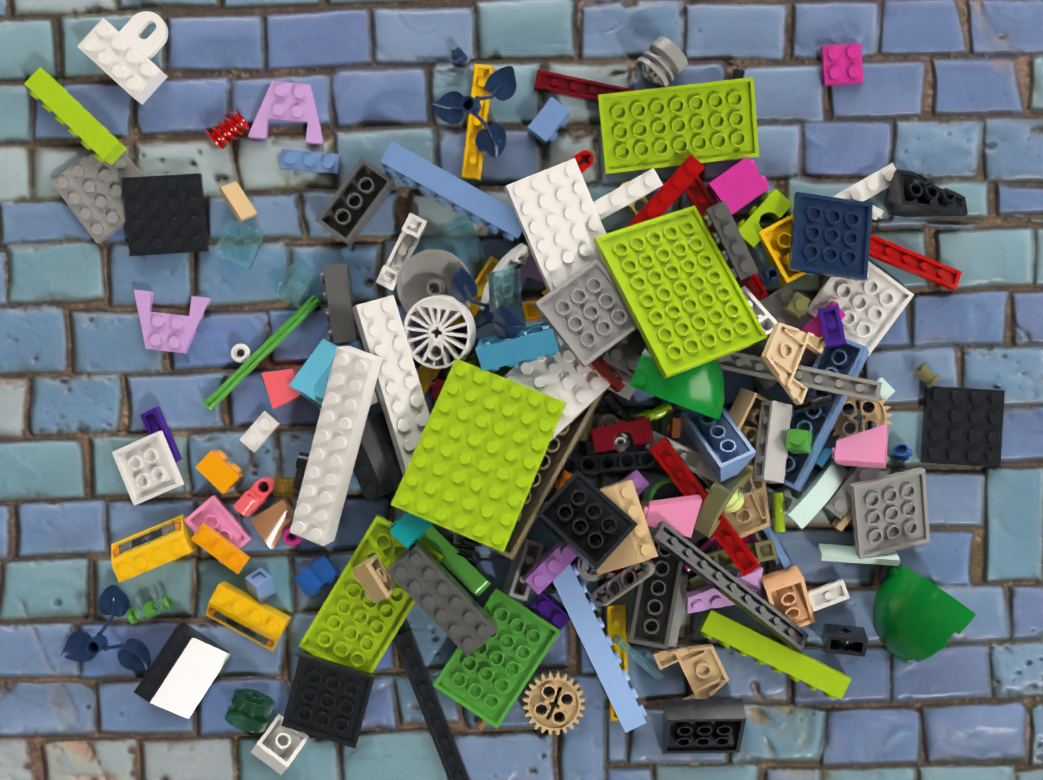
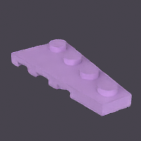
[685,565,763,614]

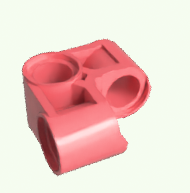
[234,477,276,516]

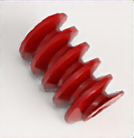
[205,108,250,149]

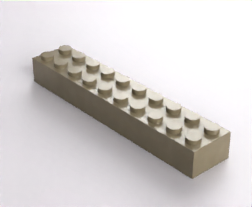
[483,391,605,561]

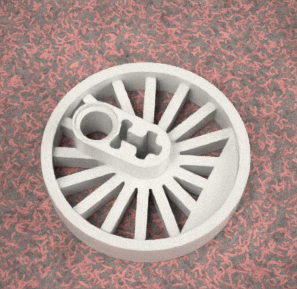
[403,295,476,369]

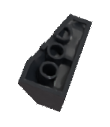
[886,169,968,217]

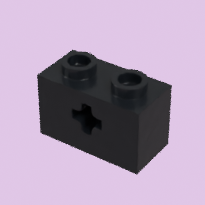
[822,623,868,657]

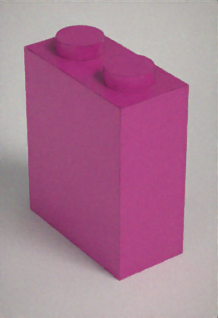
[706,157,769,215]

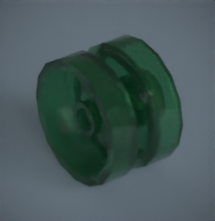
[224,688,275,733]

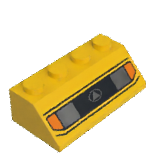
[111,514,198,583]
[205,581,292,652]

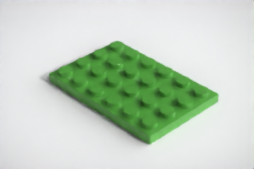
[433,587,561,729]

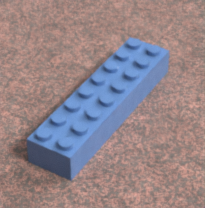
[380,141,523,244]
[782,339,870,492]

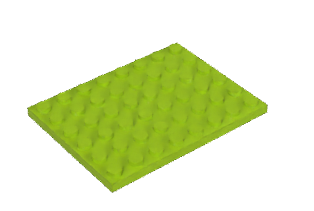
[593,205,768,379]
[391,358,566,553]

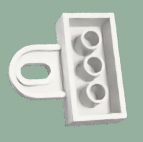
[77,11,168,105]

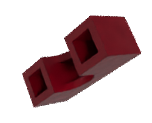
[591,415,655,454]

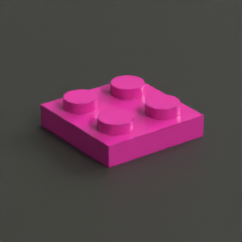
[821,43,864,86]

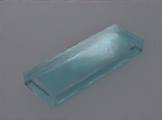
[612,634,663,680]

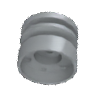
[635,36,688,88]

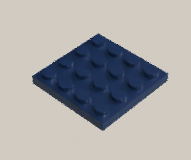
[788,192,873,281]

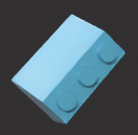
[289,339,339,408]

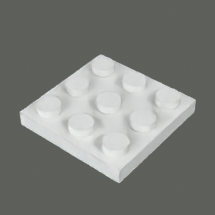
[112,430,184,505]

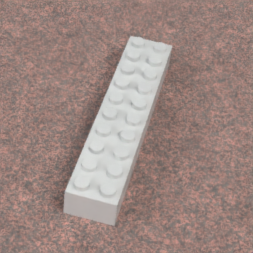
[352,295,430,476]
[290,345,383,546]

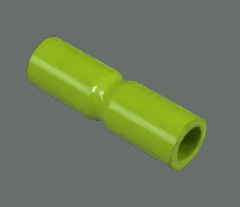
[633,403,673,422]
[772,492,785,532]

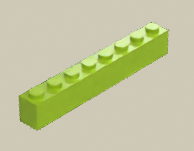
[698,609,851,700]

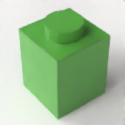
[785,429,812,454]

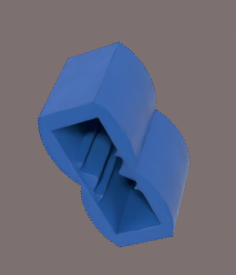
[293,553,340,597]

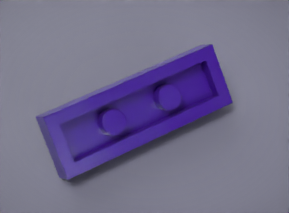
[140,407,182,463]

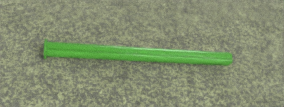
[202,295,321,412]

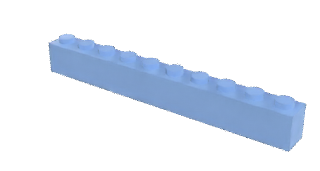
[541,547,647,733]

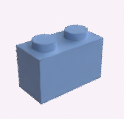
[528,97,570,146]

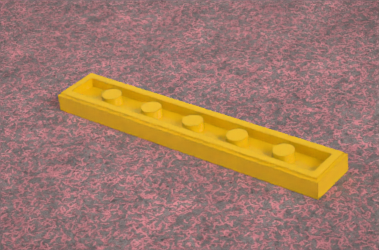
[461,64,494,181]
[606,604,629,721]

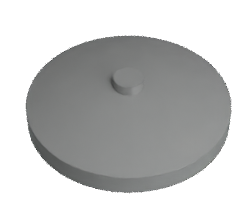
[397,249,473,322]

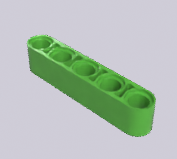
[419,524,491,597]

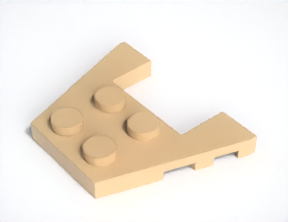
[761,323,825,405]
[705,468,771,538]
[652,644,729,699]

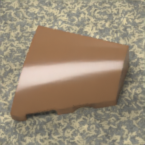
[250,498,295,550]

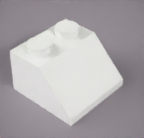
[251,714,309,775]

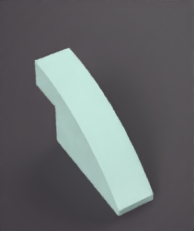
[785,459,848,529]

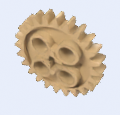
[832,394,892,440]
[523,671,585,735]

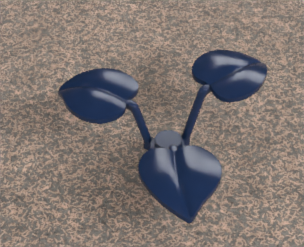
[431,66,517,158]
[451,267,526,357]
[61,585,150,670]

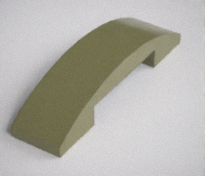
[694,467,753,538]
[705,539,778,569]

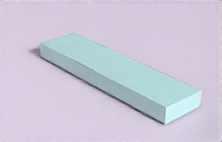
[817,543,900,566]

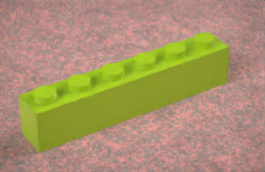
[24,67,128,165]

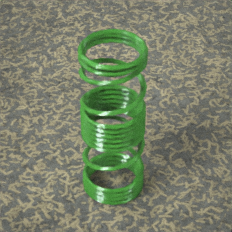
[126,595,173,624]

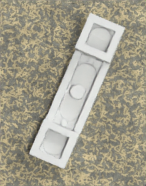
[376,213,428,291]
[480,243,532,311]

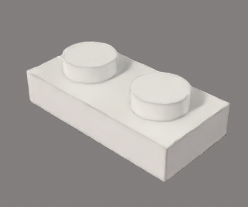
[240,411,280,452]
[807,579,850,612]

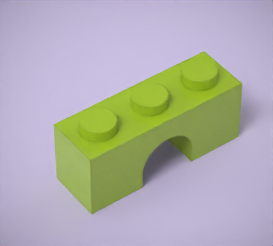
[737,189,793,250]

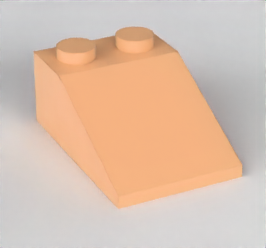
[762,565,815,627]

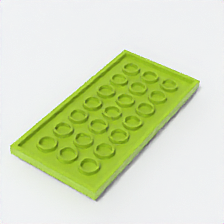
[597,77,759,174]
[298,515,444,673]

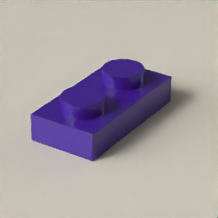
[818,305,846,348]
[530,591,570,629]

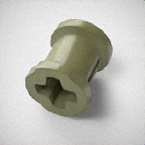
[913,363,940,388]

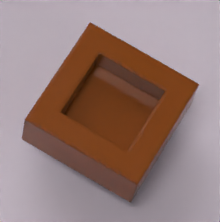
[666,418,681,438]

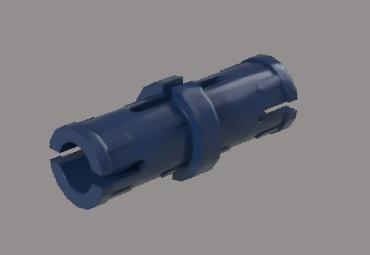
[758,267,779,284]

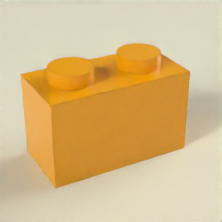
[195,450,244,494]

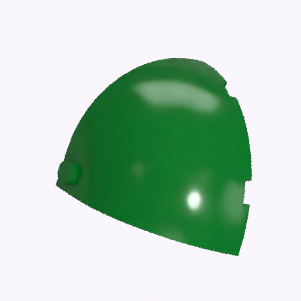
[629,345,725,420]
[873,564,976,663]

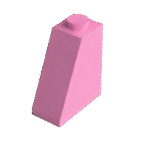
[832,425,889,469]
[643,494,702,538]

